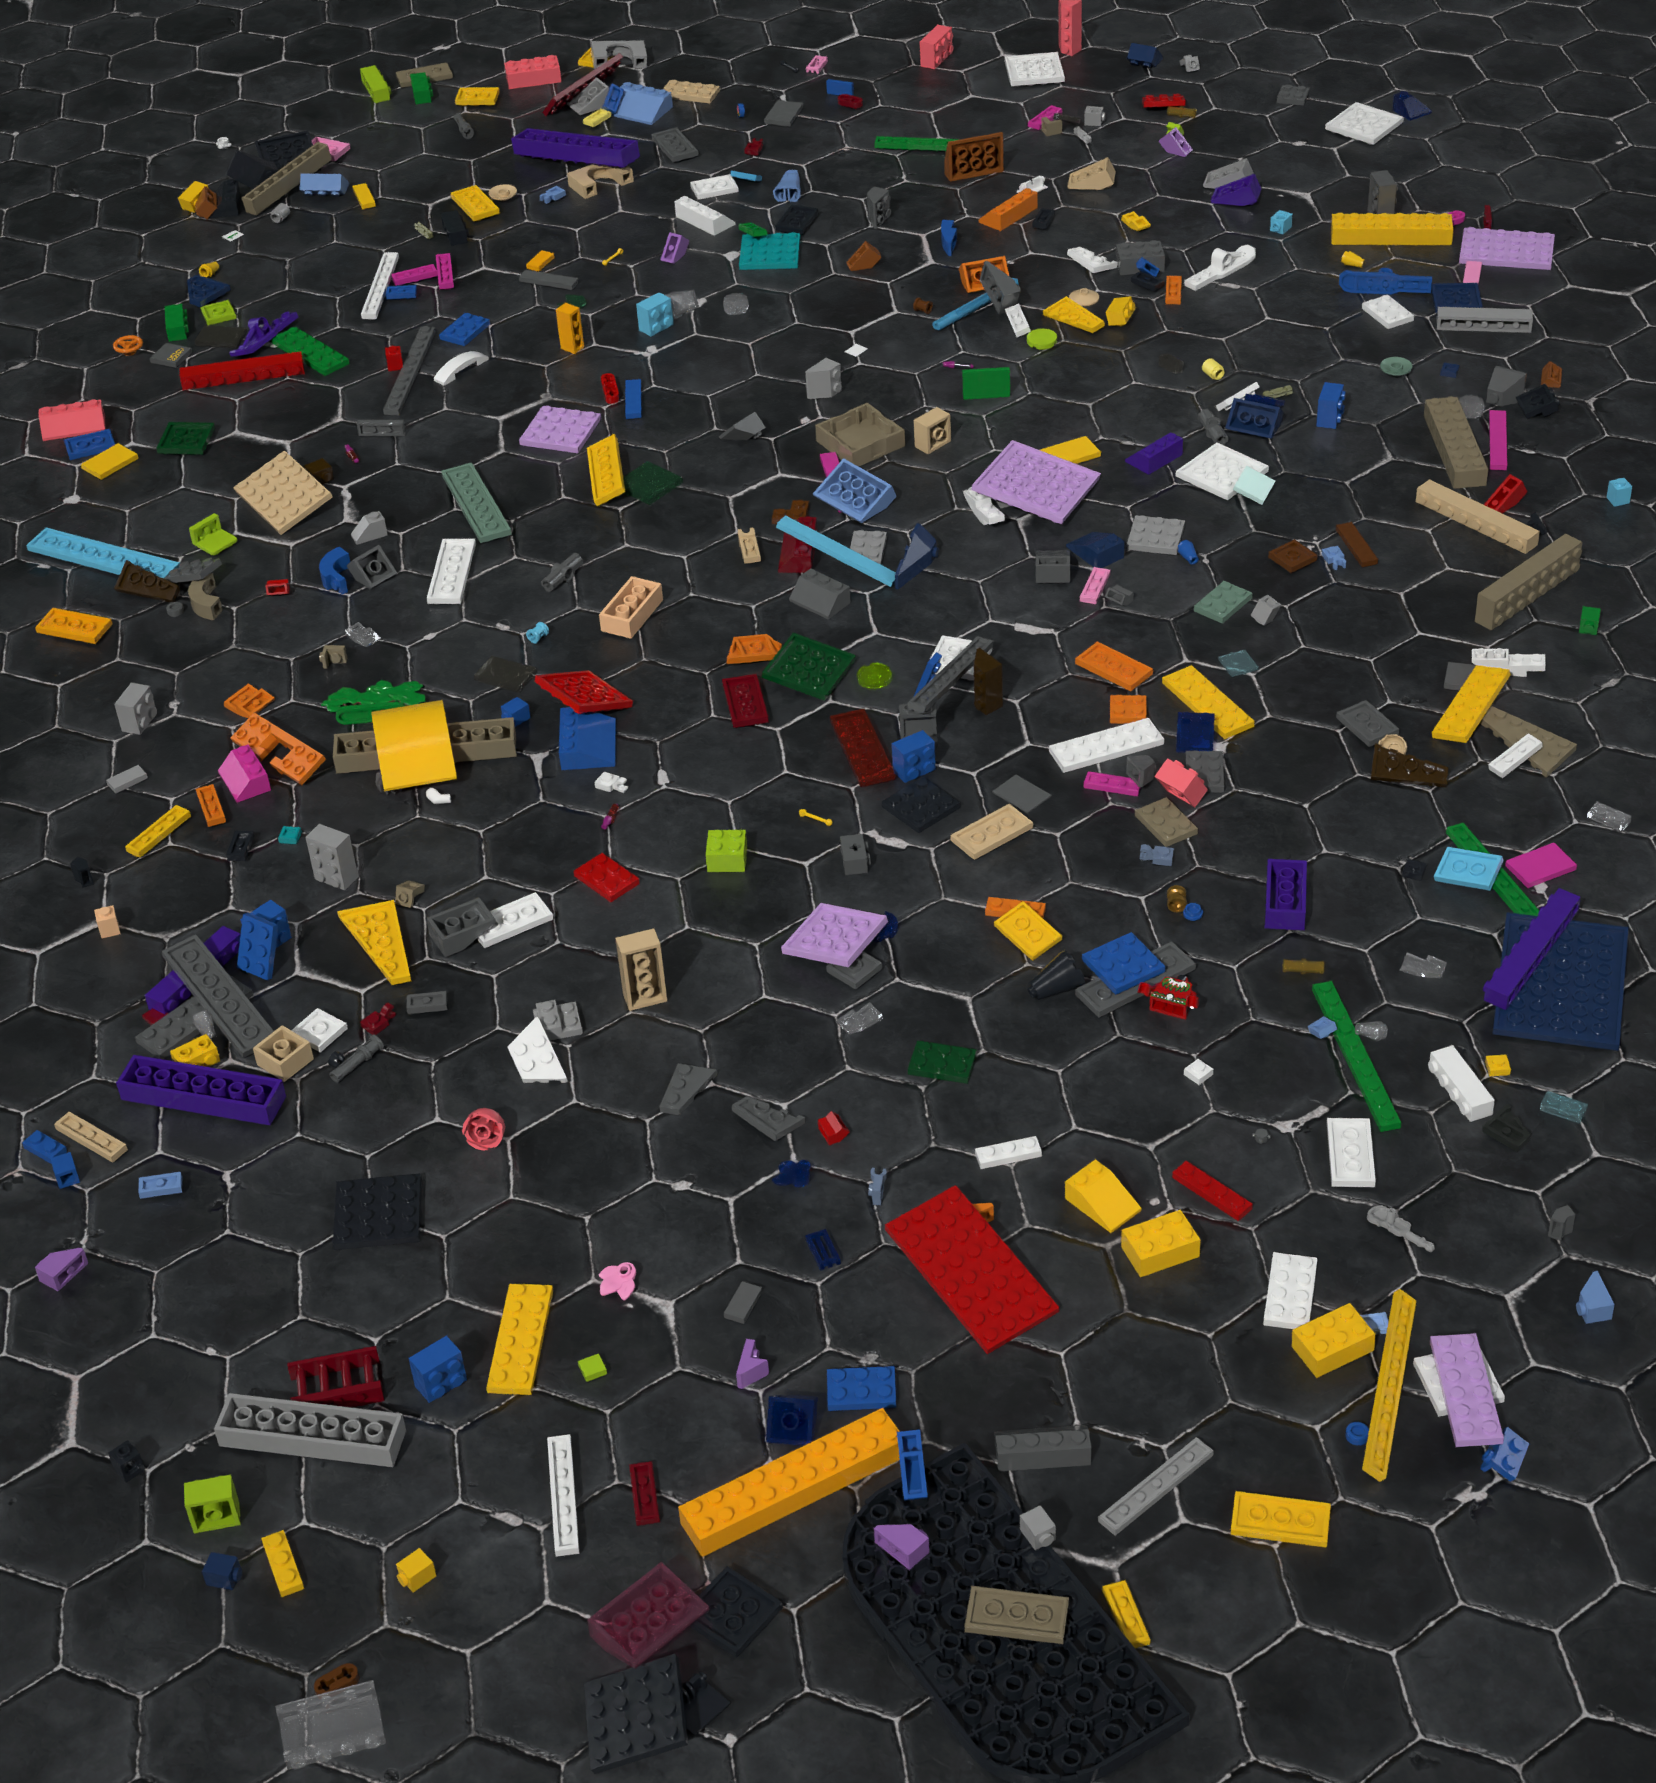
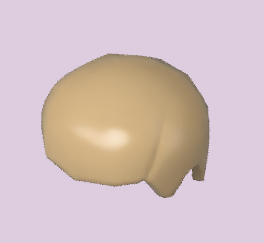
[1378,734,1407,754]

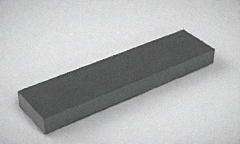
[519,270,579,290]

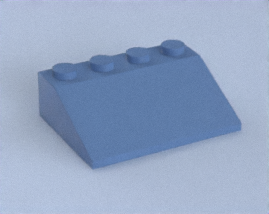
[611,82,673,125]
[813,458,896,523]

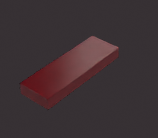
[629,1461,660,1526]

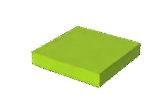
[200,300,237,325]

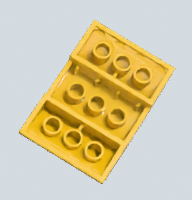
[371,700,457,791]

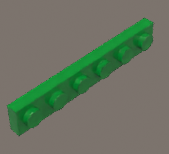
[874,136,959,152]

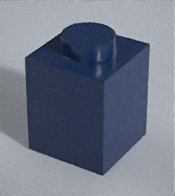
[202,1552,242,1590]

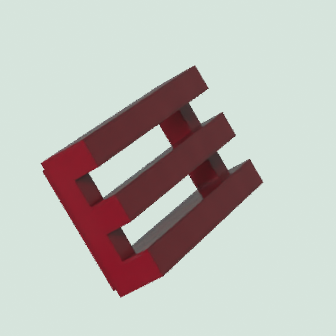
[1483,205,1492,230]

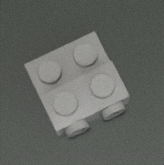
[533,1000,583,1041]

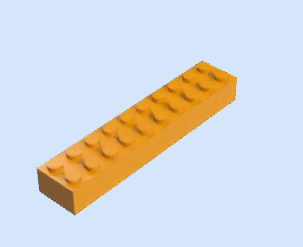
[678,1408,900,1557]

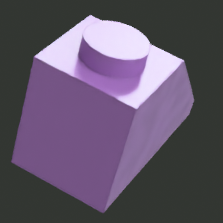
[1159,127,1193,157]
[661,232,689,264]
[35,1248,88,1291]
[874,1524,929,1570]

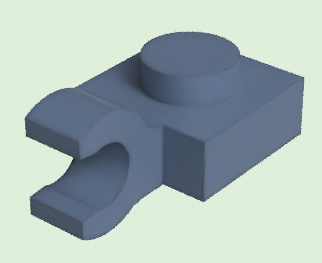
[1140,844,1174,866]
[869,1168,887,1205]

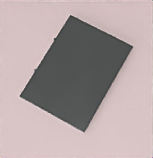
[992,775,1052,813]

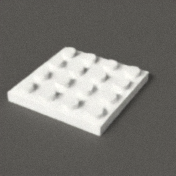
[1004,52,1065,87]
[1325,102,1404,145]
[1176,443,1269,500]

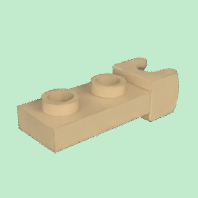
[738,527,761,564]

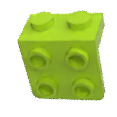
[189,513,237,555]

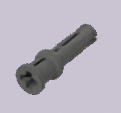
[454,113,474,139]
[330,1035,384,1083]

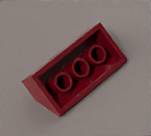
[778,516,817,573]

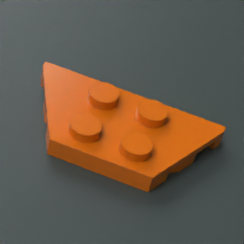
[726,634,782,664]

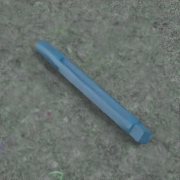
[933,278,1019,330]

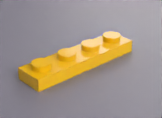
[125,805,191,858]

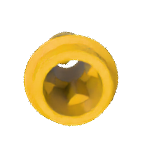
[1341,251,1365,268]
[199,262,219,278]

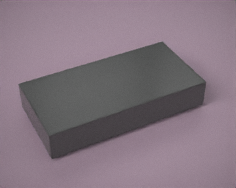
[724,1281,762,1324]

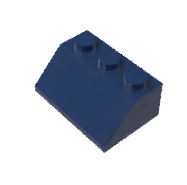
[1225,398,1284,439]

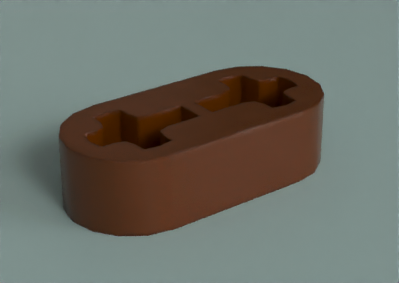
[314,1663,360,1701]

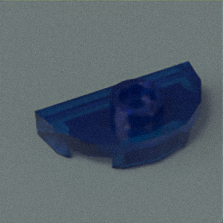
[872,911,898,942]

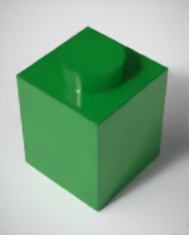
[1579,606,1601,635]

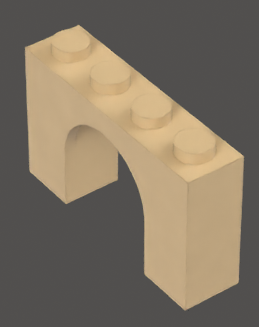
[567,164,634,199]

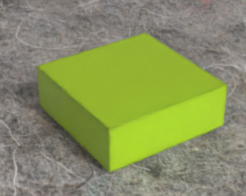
[578,1353,607,1382]

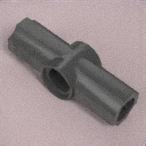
[1198,409,1228,445]
[541,553,583,592]

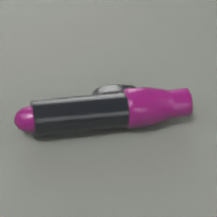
[943,361,974,369]

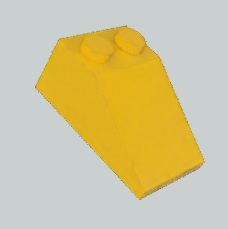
[1065,1159,1141,1233]

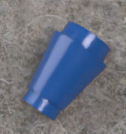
[1178,540,1199,565]

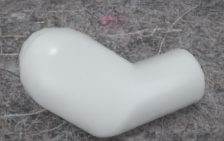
[426,788,451,804]

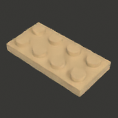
[663,80,720,103]
[951,804,1033,860]

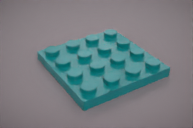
[739,232,800,270]

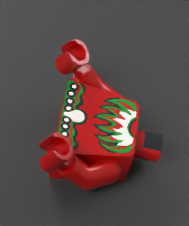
[1137,975,1199,1020]

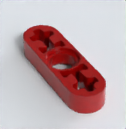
[601,373,620,404]

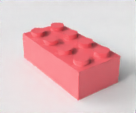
[504,55,562,89]

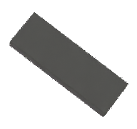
[357,420,406,436]

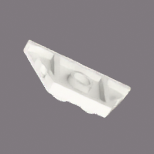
[508,1017,568,1083]

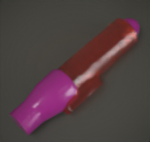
[345,444,359,463]
[601,804,619,830]

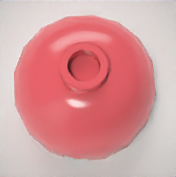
[462,1108,505,1151]

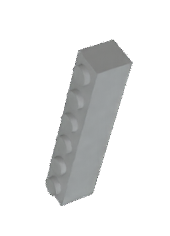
[1437,307,1533,333]

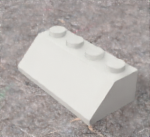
[674,196,735,236]

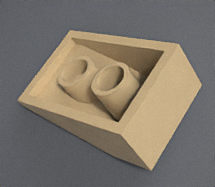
[1068,157,1116,190]

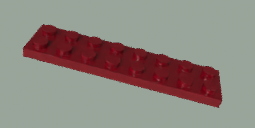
[542,53,623,116]

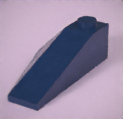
[895,523,939,590]

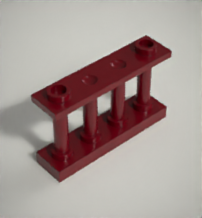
[287,1346,384,1408]

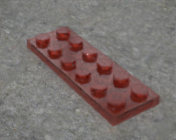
[830,709,895,787]

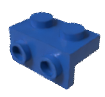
[1480,1427,1529,1482]

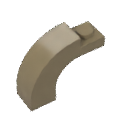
[188,573,222,620]

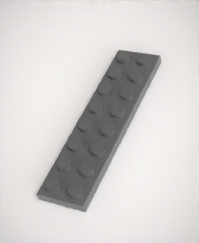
[162,934,274,1058]

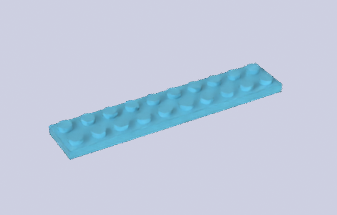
[26,528,180,578]

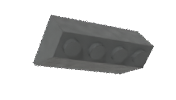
[994,1425,1091,1472]

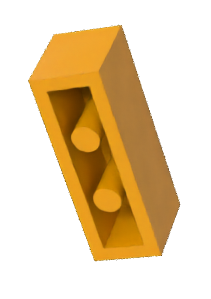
[556,303,584,354]

